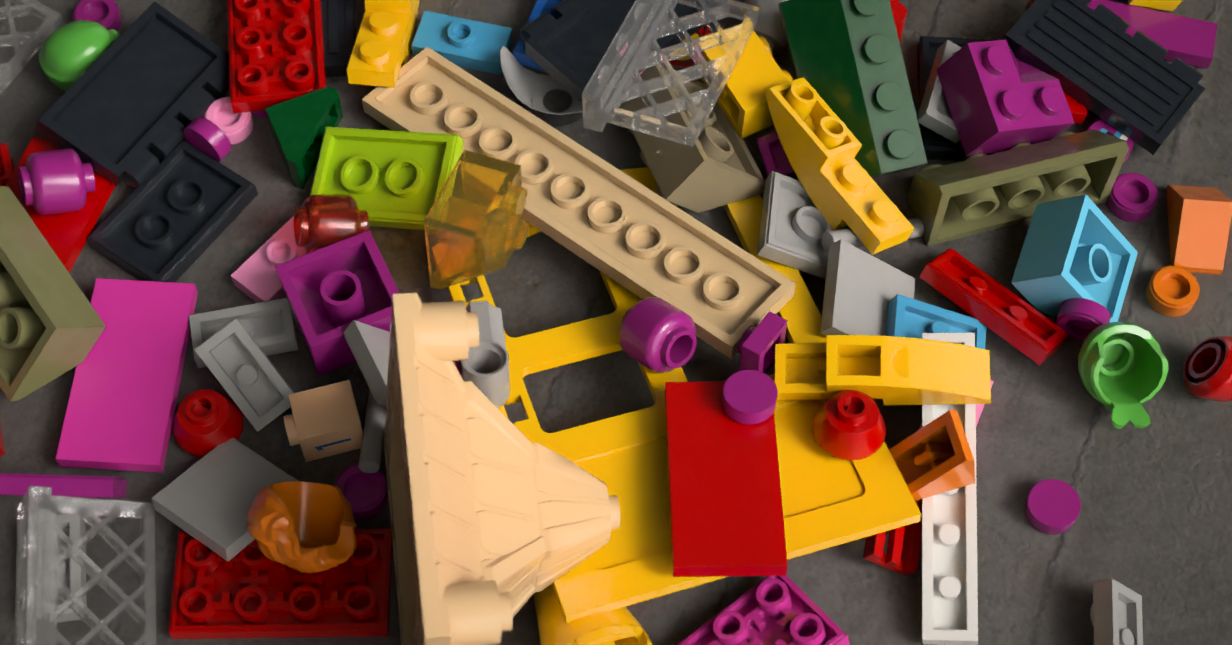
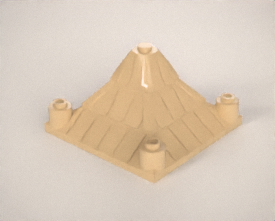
[384,293,620,645]

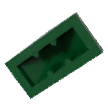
[265,86,343,189]

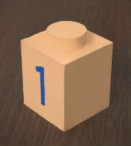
[283,380,363,462]

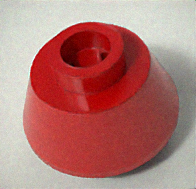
[1183,336,1232,402]
[173,390,244,457]
[813,390,886,460]

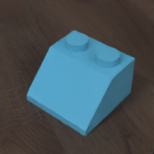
[1011,194,1138,322]

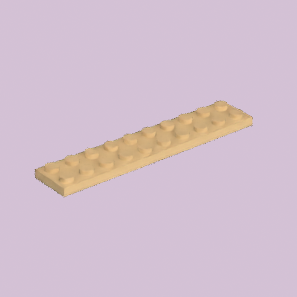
[362,47,796,359]

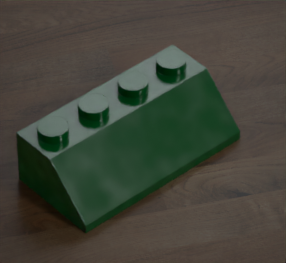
[778,0,927,178]

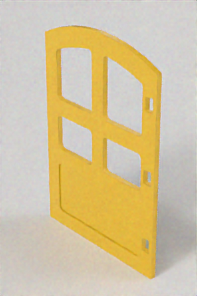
[434,167,922,623]

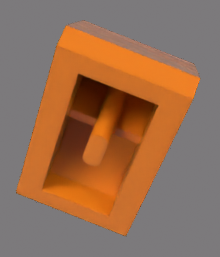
[1166,184,1232,275]
[889,410,975,501]

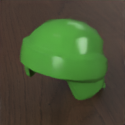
[39,20,122,91]
[1078,321,1169,429]

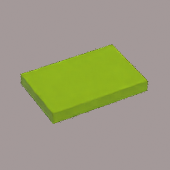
[305,127,464,232]

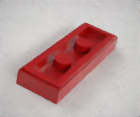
[919,248,1069,366]

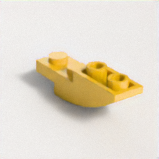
[347,0,420,88]
[765,77,915,255]
[775,335,991,405]

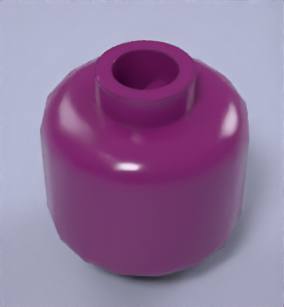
[18,148,95,215]
[619,297,696,373]

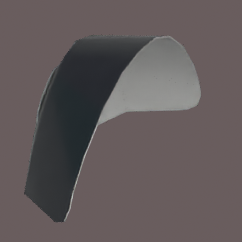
[499,46,623,128]

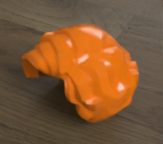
[245,481,357,573]

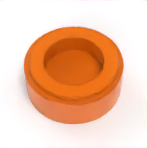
[1145,266,1200,317]

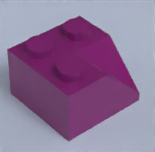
[936,40,1075,156]
[275,230,400,376]

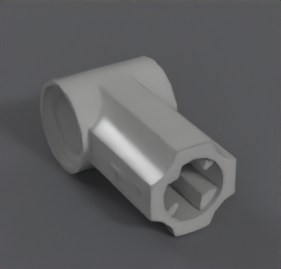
[461,301,510,408]

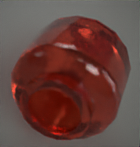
[293,194,369,254]

